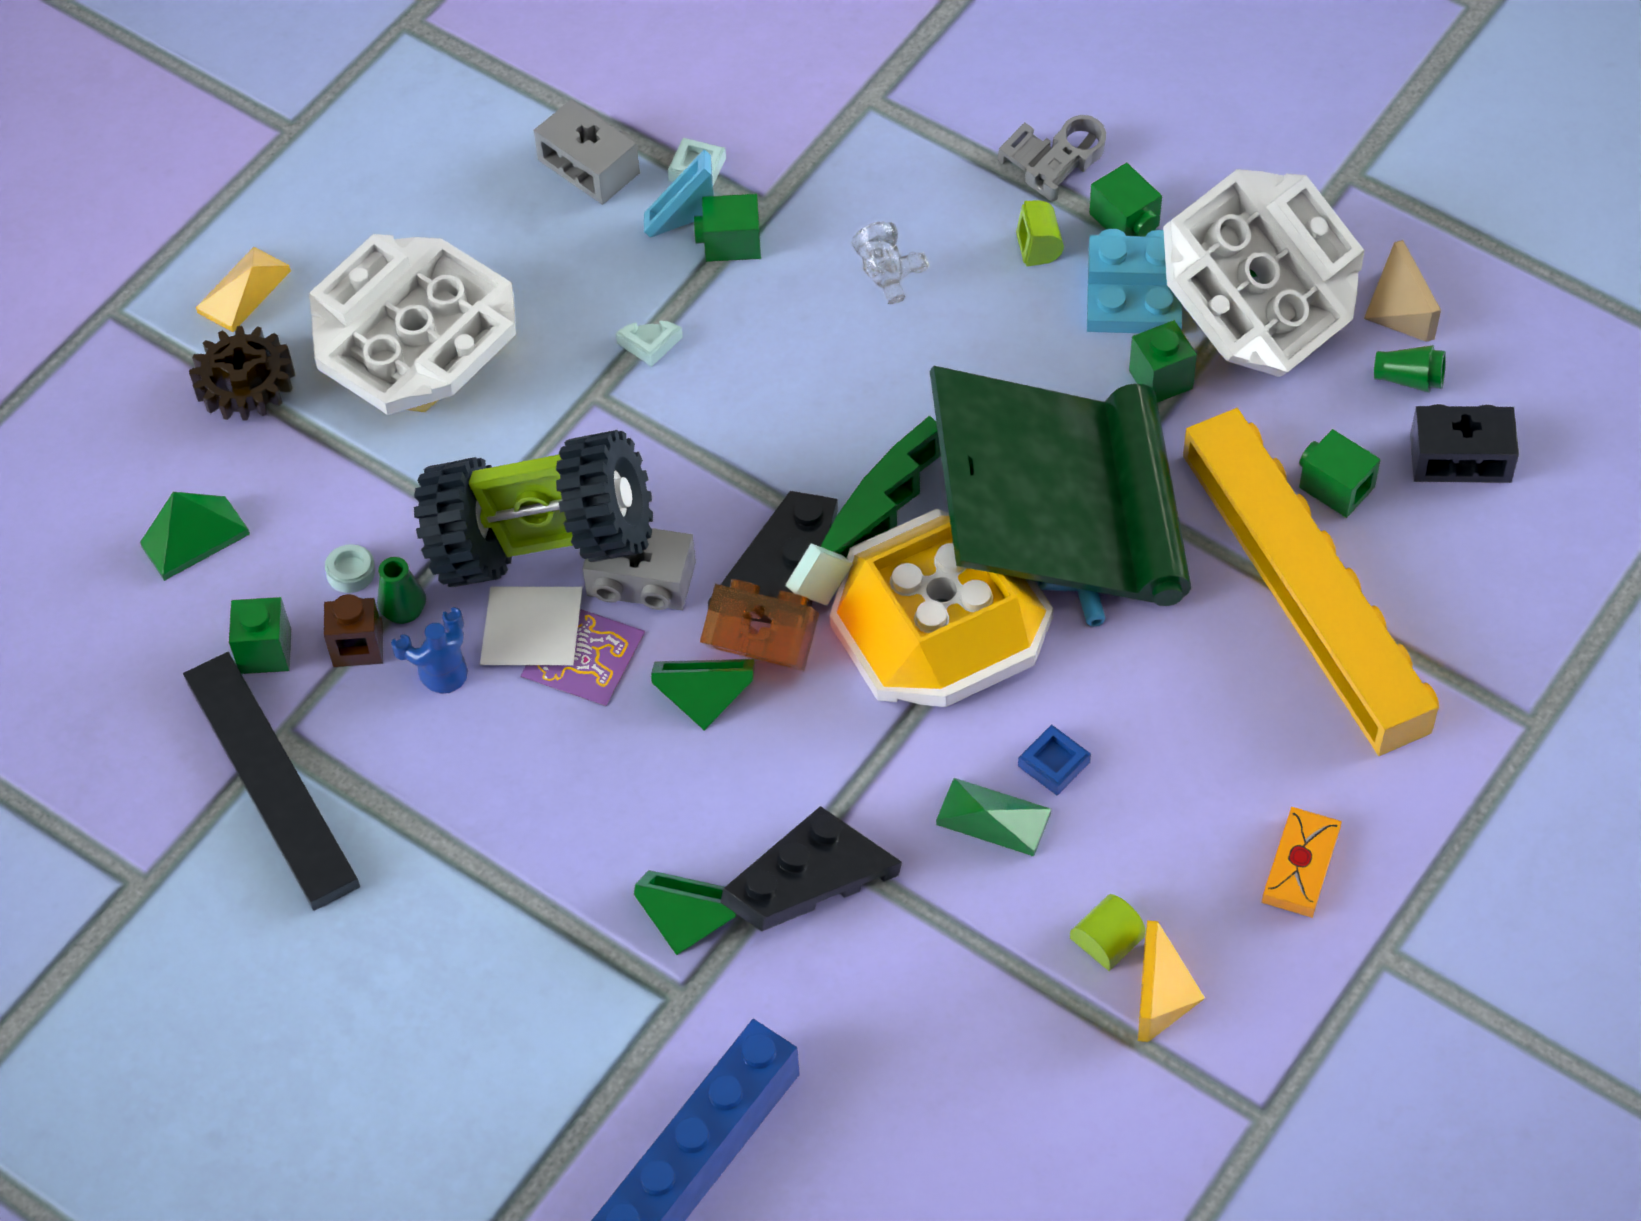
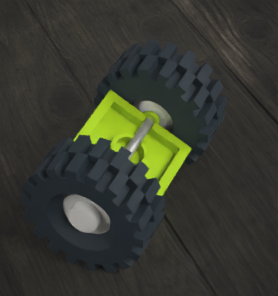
[414,430,653,587]

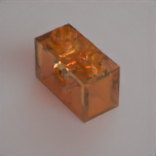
[700,579,819,671]

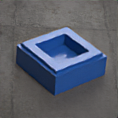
[1018,724,1091,796]

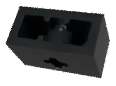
[1410,404,1519,483]

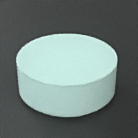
[325,544,375,593]

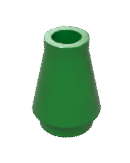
[1374,345,1446,393]
[377,557,426,624]

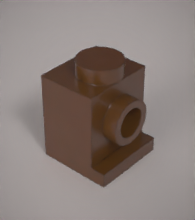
[324,594,383,667]

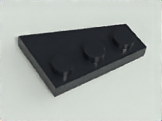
[707,491,838,630]
[721,806,902,932]

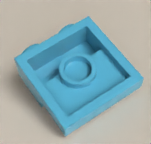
[1087,229,1182,333]

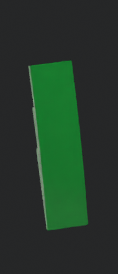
[821,416,941,558]

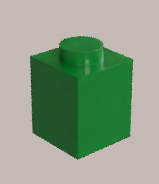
[1089,162,1162,237]
[694,194,761,262]
[1129,320,1197,403]
[1299,429,1381,518]
[229,597,291,674]

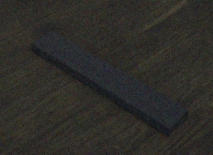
[183,651,360,911]

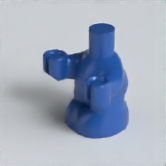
[391,607,468,694]

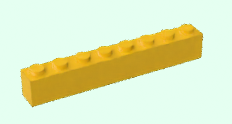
[1183,407,1439,756]

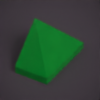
[140,492,250,581]
[651,659,755,731]
[936,778,1051,856]
[634,870,737,955]

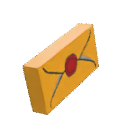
[1261,806,1342,918]

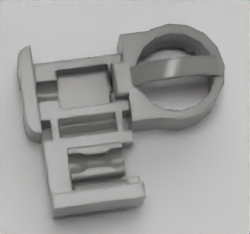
[998,115,1106,201]

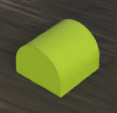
[1016,200,1064,267]
[1070,894,1146,971]

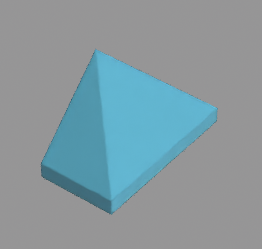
[644,150,714,238]

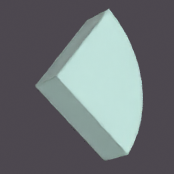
[616,321,683,367]

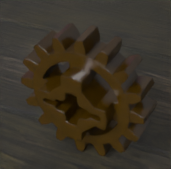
[189,326,295,421]

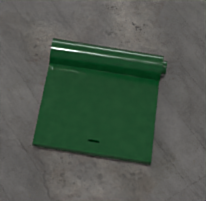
[929,366,1191,606]

